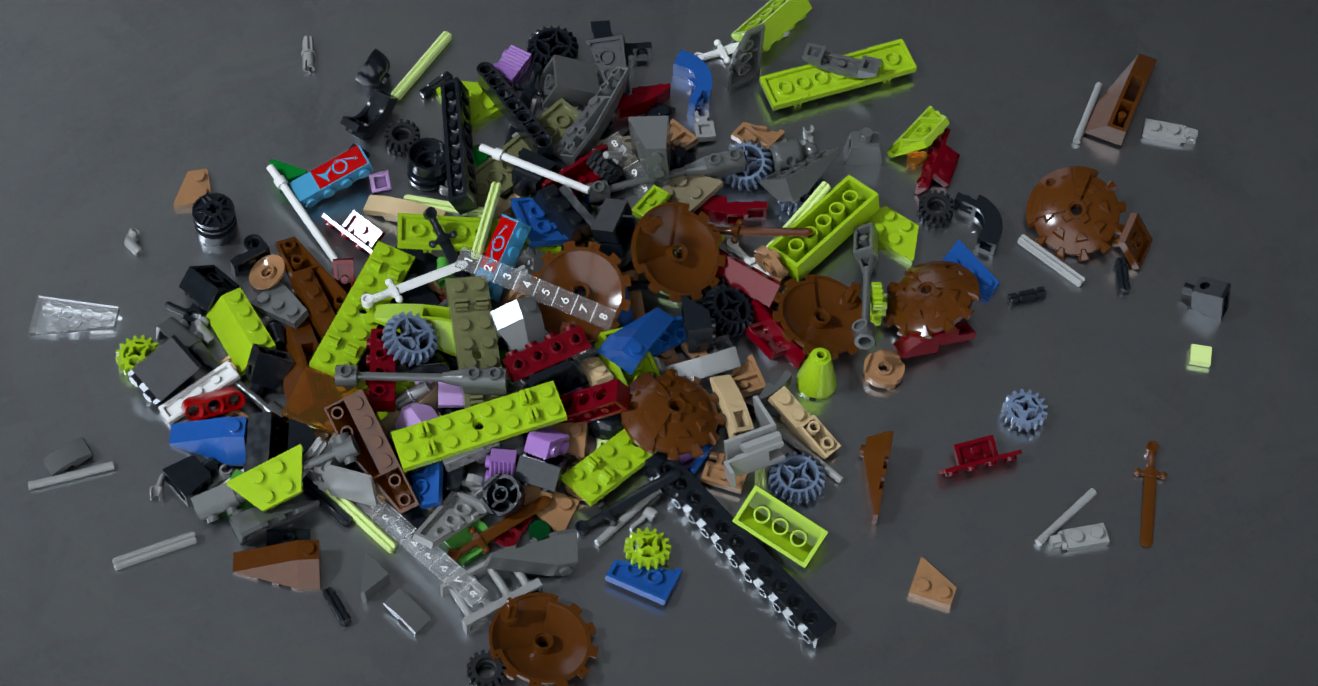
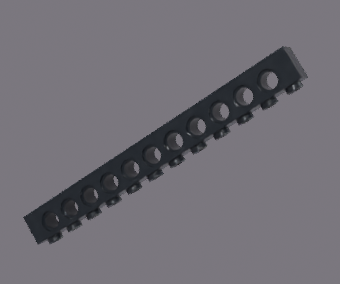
[644,451,837,648]

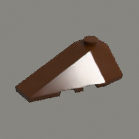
[859,431,894,525]
[233,540,321,591]

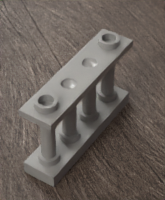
[440,547,543,635]

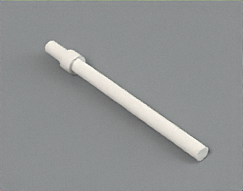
[479,144,591,194]
[266,164,339,263]

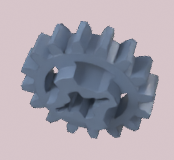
[1002,389,1048,432]

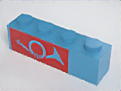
[289,144,374,209]
[475,214,531,302]

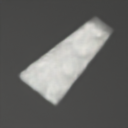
[28,296,120,336]

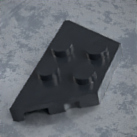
[523,360,589,396]

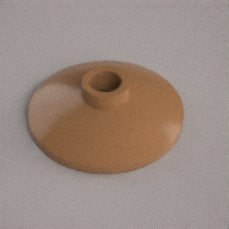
[249,254,286,290]

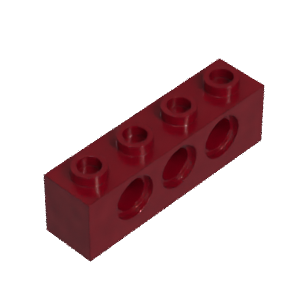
[559,379,630,423]

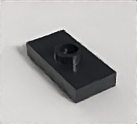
[266,529,311,546]

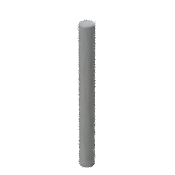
[1073,82,1103,144]
[777,427,845,484]
[28,461,115,490]
[1035,488,1097,546]
[594,490,660,547]

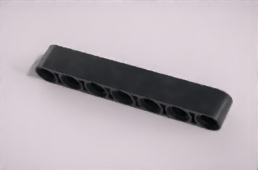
[476,62,554,160]

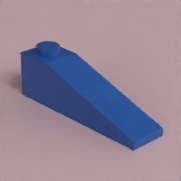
[597,307,675,375]
[169,417,248,466]

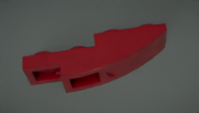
[614,83,671,121]
[694,195,768,226]
[892,321,976,359]

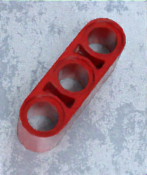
[181,386,245,421]

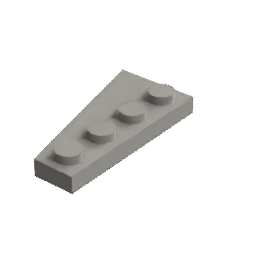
[413,491,489,549]

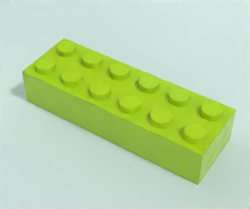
[768,175,880,282]

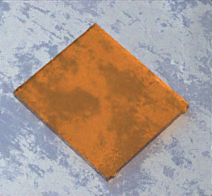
[281,367,357,434]

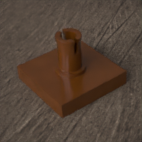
[1111,213,1153,269]

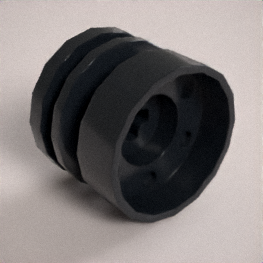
[407,138,447,191]
[192,193,238,247]

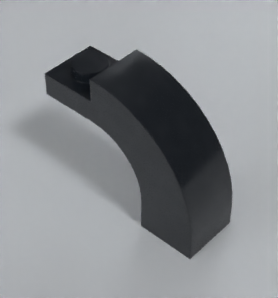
[590,20,652,67]
[340,89,398,140]
[954,192,1003,256]

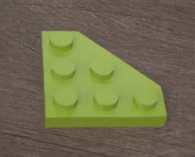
[436,81,501,130]

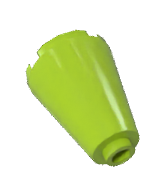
[796,348,837,400]

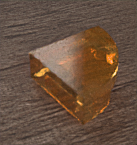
[906,151,927,170]

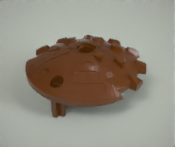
[1026,166,1126,262]
[631,202,725,303]
[530,241,631,343]
[883,261,981,339]
[772,274,862,360]
[621,369,725,461]
[488,592,598,686]

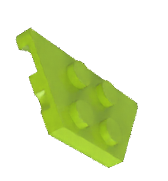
[886,106,950,158]
[863,206,919,266]
[226,444,304,512]

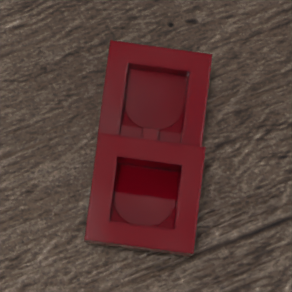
[494,516,534,548]

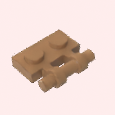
[700,451,747,494]

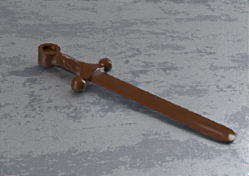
[708,219,813,244]
[1134,441,1167,548]
[447,496,551,563]

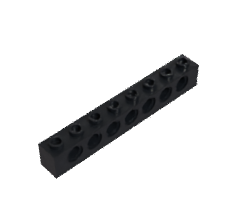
[440,77,478,215]

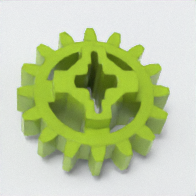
[870,282,887,326]
[115,335,158,376]
[624,527,671,570]

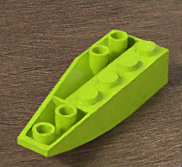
[373,303,499,359]

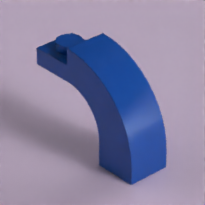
[673,50,712,116]

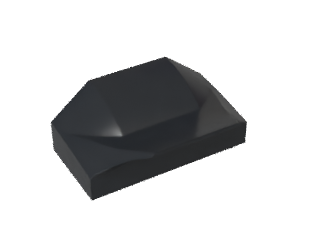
[405,350,450,373]

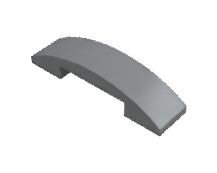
[662,346,741,379]

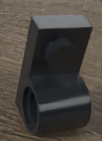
[230,234,271,277]

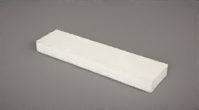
[158,360,240,425]

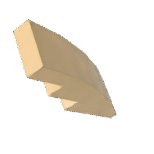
[363,194,447,222]

